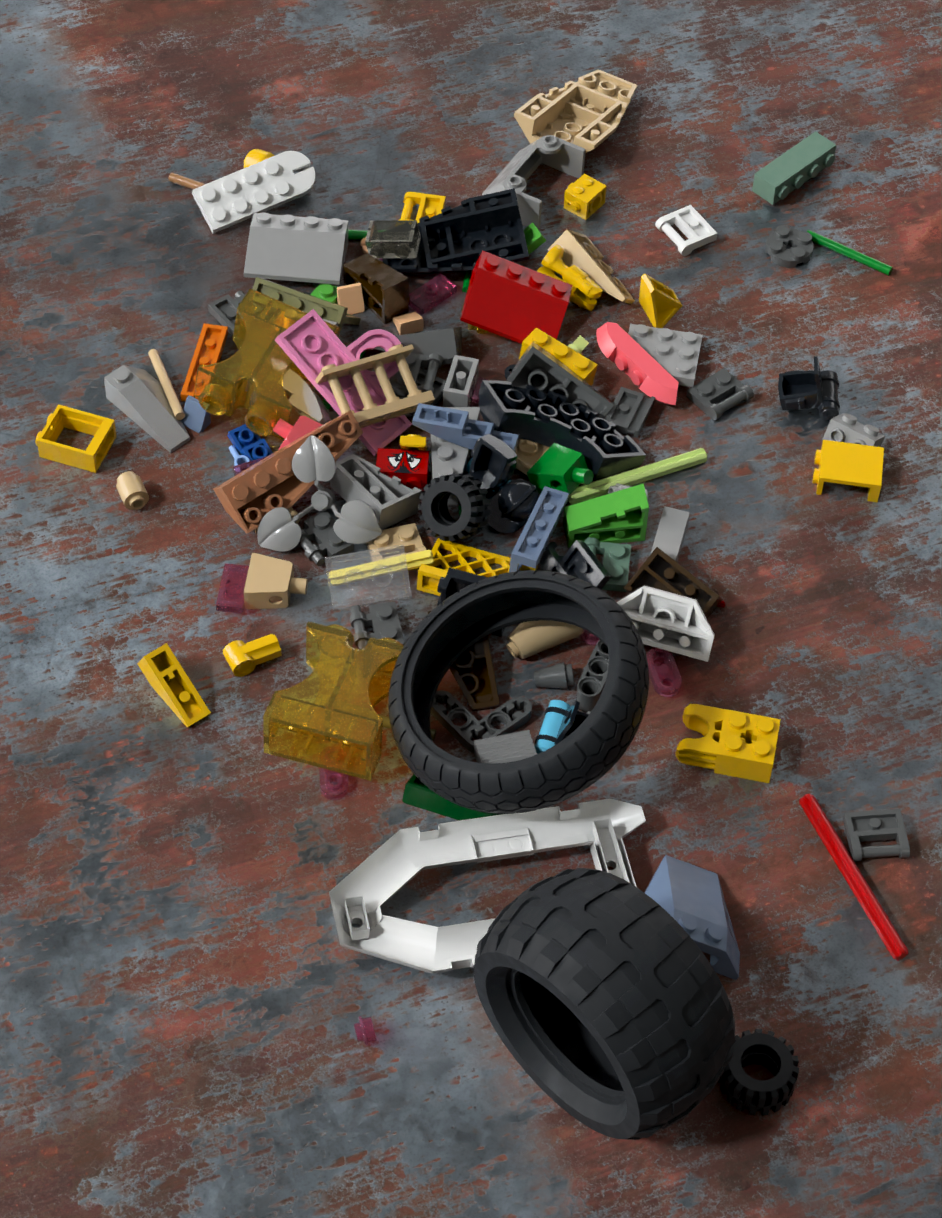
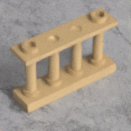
[315,344,435,428]

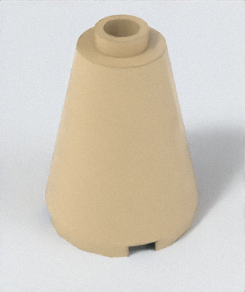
[506,620,584,659]

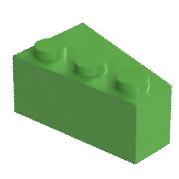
[563,483,649,548]

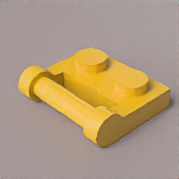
[396,192,446,228]

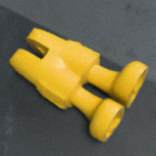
[537,244,603,311]

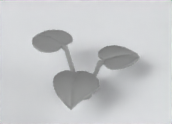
[257,435,382,552]

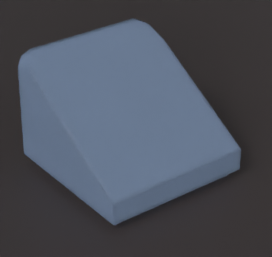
[181,395,211,433]

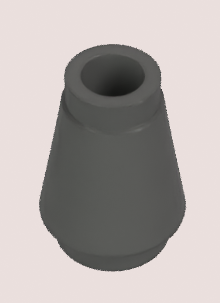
[534,662,574,689]

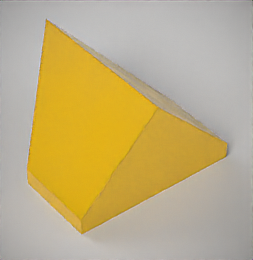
[639,274,682,328]

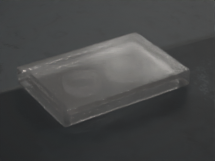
[325,544,413,611]

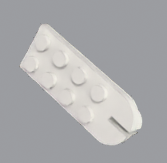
[192,151,315,233]

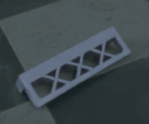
[509,486,569,572]

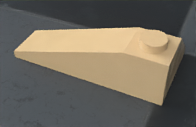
[547,229,635,304]

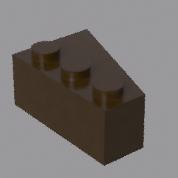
[343,253,410,324]
[623,547,723,619]

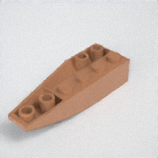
[213,410,363,534]

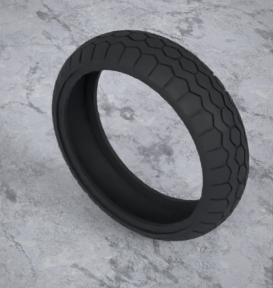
[388,570,649,814]

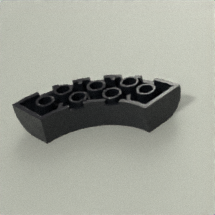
[479,380,646,481]

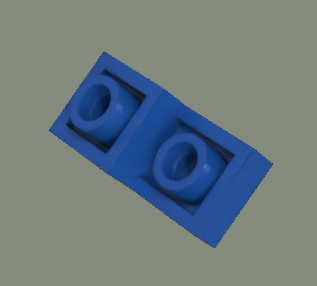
[227,422,273,466]

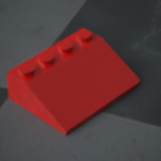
[460,250,573,344]

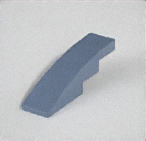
[412,403,519,452]

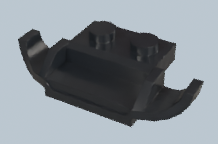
[540,540,611,590]

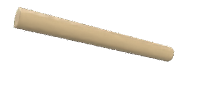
[148,349,185,420]

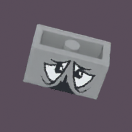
[443,355,479,407]

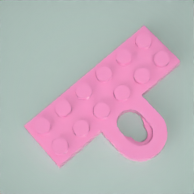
[275,309,412,456]

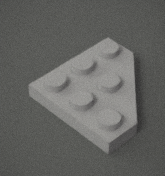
[628,324,703,387]

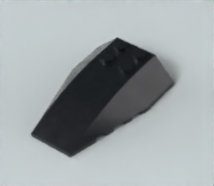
[379,188,530,274]

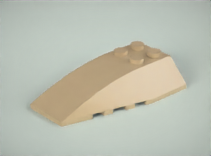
[514,69,637,153]

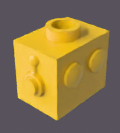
[564,174,607,220]

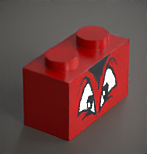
[376,448,429,491]

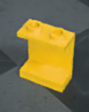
[812,440,884,502]

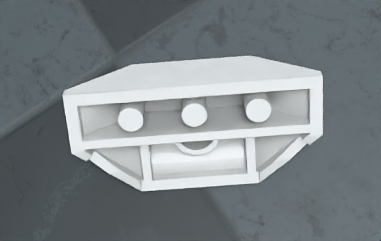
[617,585,715,662]

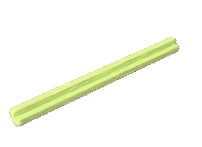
[568,448,708,504]

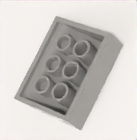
[244,212,348,285]

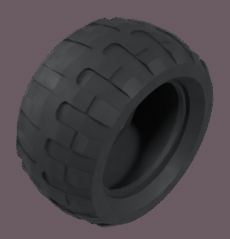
[474,868,735,1140]

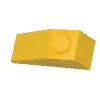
[137,643,211,728]

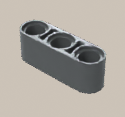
[576,639,609,712]

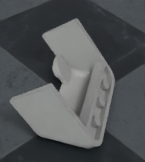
[482,135,586,229]

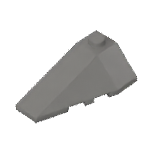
[104,365,190,453]

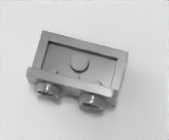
[822,413,885,447]

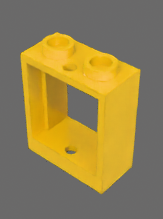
[35,404,117,473]

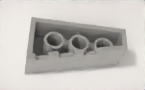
[430,407,480,505]

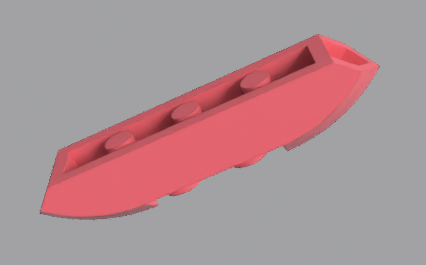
[596,322,679,406]

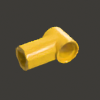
[223,634,282,677]

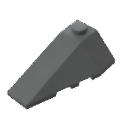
[374,327,462,365]
[506,341,614,419]

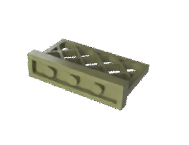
[249,277,361,332]

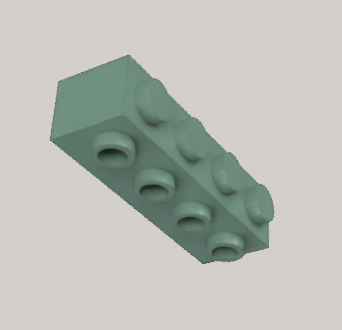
[752,131,836,205]

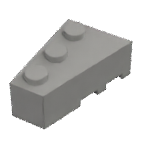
[330,454,422,530]

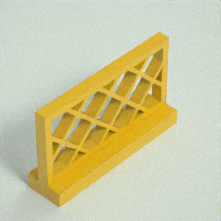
[417,538,538,596]

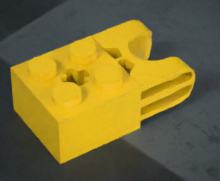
[675,704,781,783]

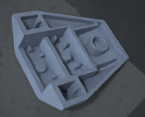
[645,855,740,980]

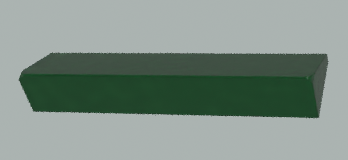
[402,774,501,821]

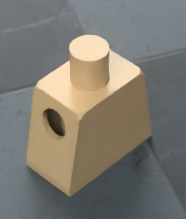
[244,553,308,609]

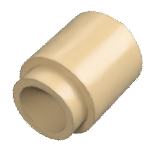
[116,471,149,510]

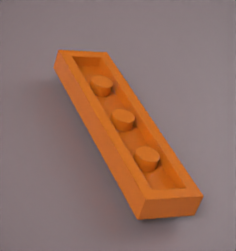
[180,323,228,403]

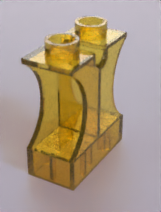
[194,288,340,440]
[263,621,404,781]

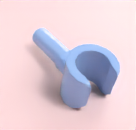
[229,445,250,473]

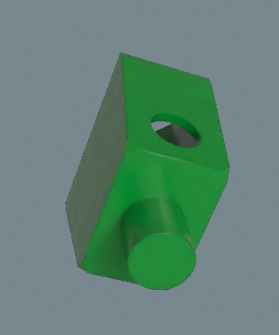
[527,443,593,495]

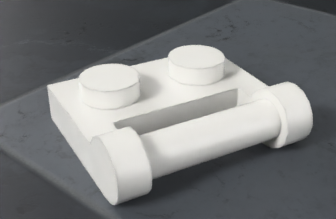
[655,205,717,256]

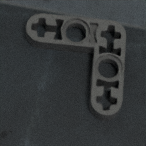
[431,690,532,753]

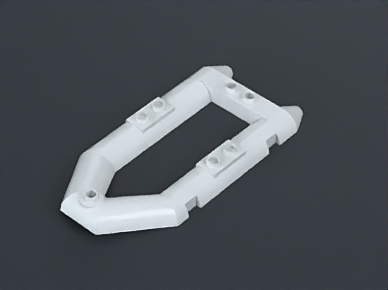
[329,799,646,974]

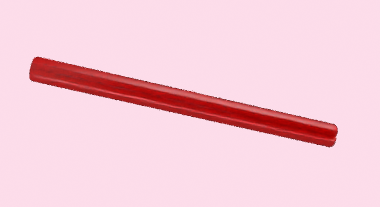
[799,793,909,961]

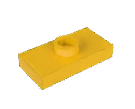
[400,434,427,451]

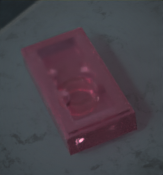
[409,274,457,315]
[216,563,249,613]

